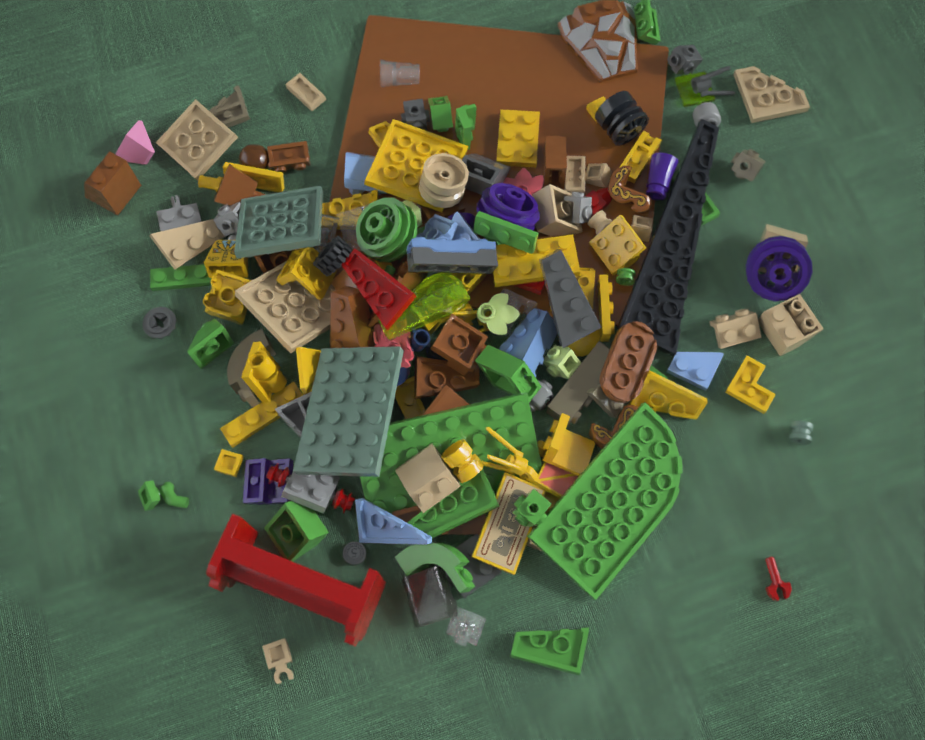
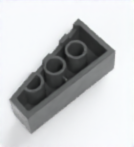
[539,249,602,348]

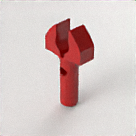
[765,556,792,602]

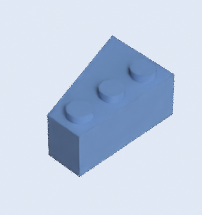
[499,308,557,377]

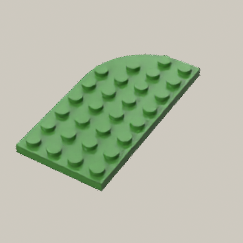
[527,403,682,600]

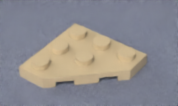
[733,66,810,123]

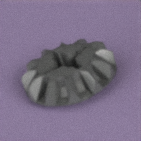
[142,307,177,339]

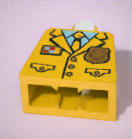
[204,235,248,278]

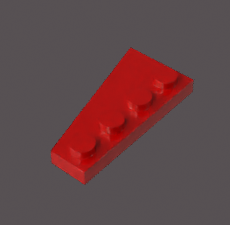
[341,248,417,330]

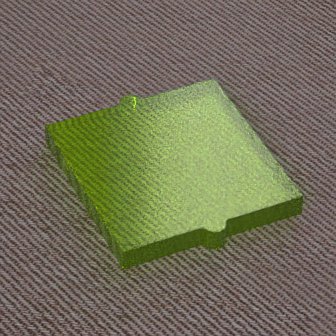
[674,71,715,107]

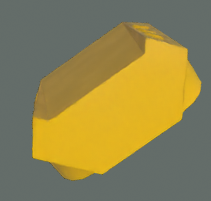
[203,270,252,325]

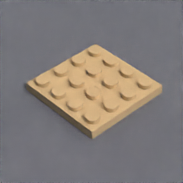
[235,261,336,353]

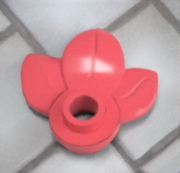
[504,168,544,196]

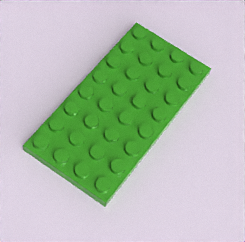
[360,392,542,514]

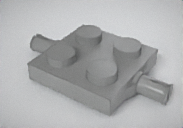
[156,195,201,231]

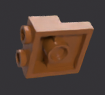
[431,314,488,375]

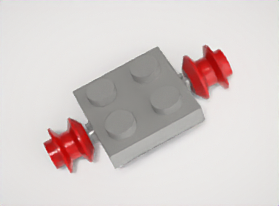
[266,463,355,514]

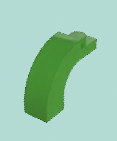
[395,543,476,593]

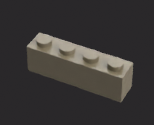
[546,342,610,428]

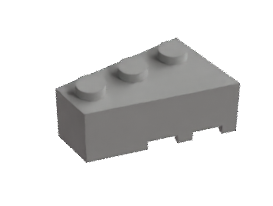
[275,392,311,438]

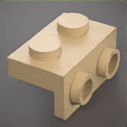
[709,309,761,349]

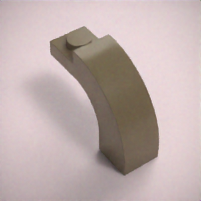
[227,329,276,407]

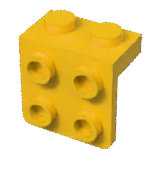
[542,413,595,476]

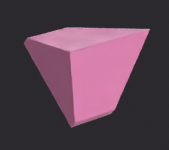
[115,121,154,164]

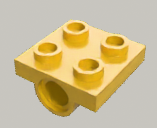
[589,215,646,275]
[241,341,287,403]

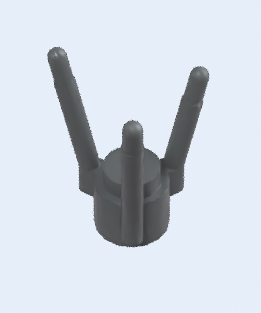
[691,66,735,97]

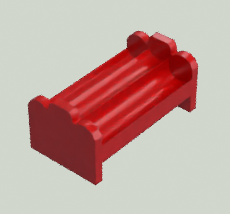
[206,513,386,647]

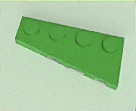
[407,468,500,538]

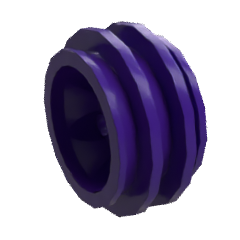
[476,183,540,231]
[745,236,813,302]

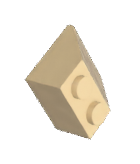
[532,184,582,236]
[395,443,460,513]

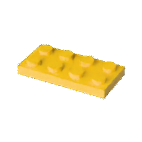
[493,235,580,287]

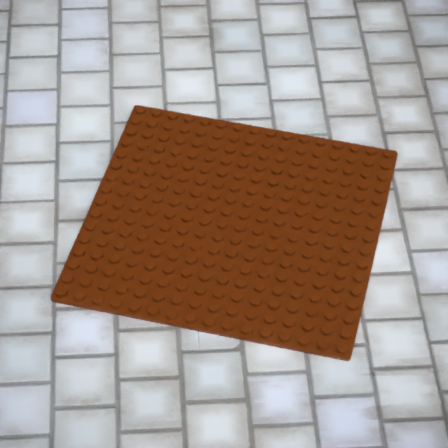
[319,15,669,326]

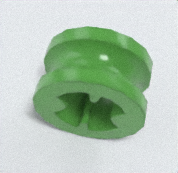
[616,268,636,286]

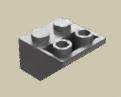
[462,154,511,195]

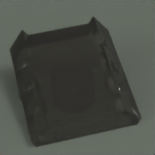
[402,566,458,628]

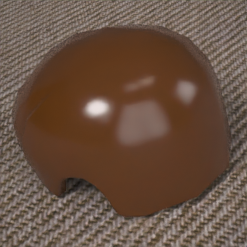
[239,144,269,169]

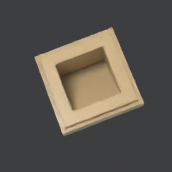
[585,163,612,188]
[631,215,654,242]

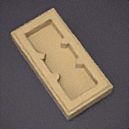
[285,73,326,111]
[564,156,585,195]

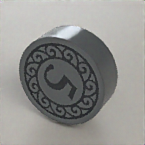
[343,542,366,565]

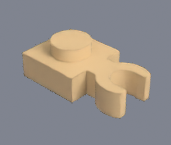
[262,638,294,684]

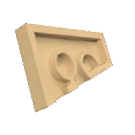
[150,219,225,270]

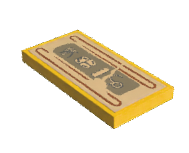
[471,472,546,575]

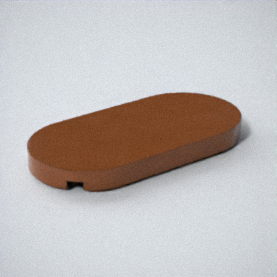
[600,321,657,403]

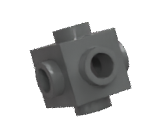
[667,45,703,74]
[401,99,430,130]

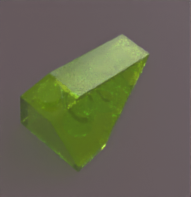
[379,273,470,340]

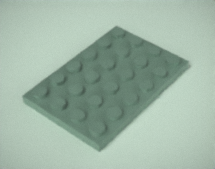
[293,346,404,477]

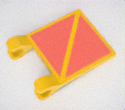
[519,440,579,499]

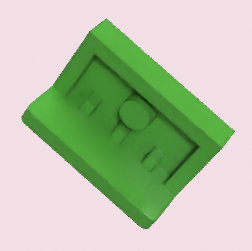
[634,0,660,45]

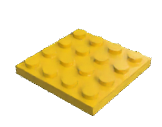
[364,119,468,213]

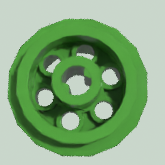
[356,197,418,263]

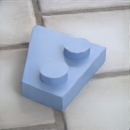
[667,352,724,391]

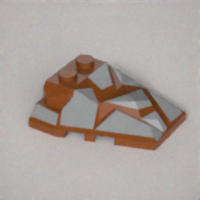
[558,0,637,82]

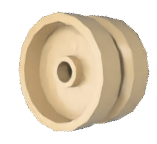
[419,153,469,208]

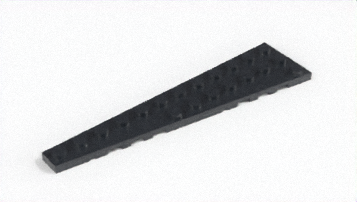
[617,119,719,356]

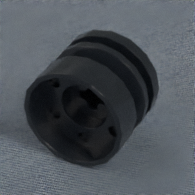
[595,91,649,146]

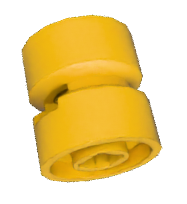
[441,439,484,483]

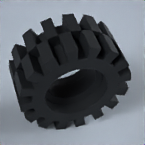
[313,236,352,277]

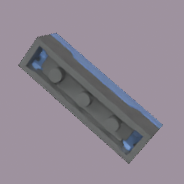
[406,237,498,274]

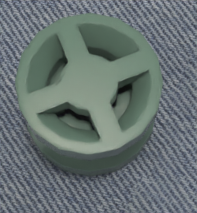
[789,421,814,445]

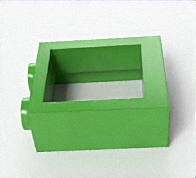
[475,345,542,402]

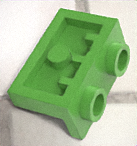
[455,104,477,150]

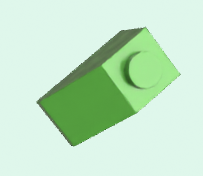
[428,96,453,132]

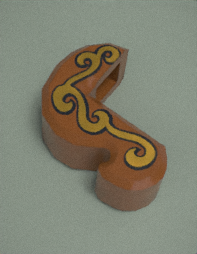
[608,166,652,213]
[589,405,638,449]

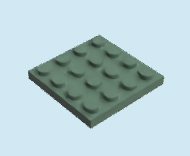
[234,186,323,259]

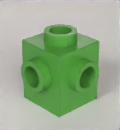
[512,489,551,527]

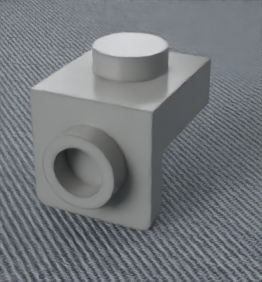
[564,192,592,223]

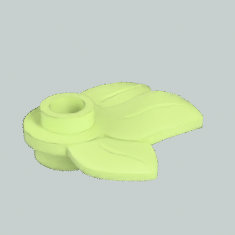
[477,293,520,335]

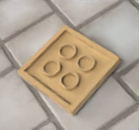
[156,99,238,180]

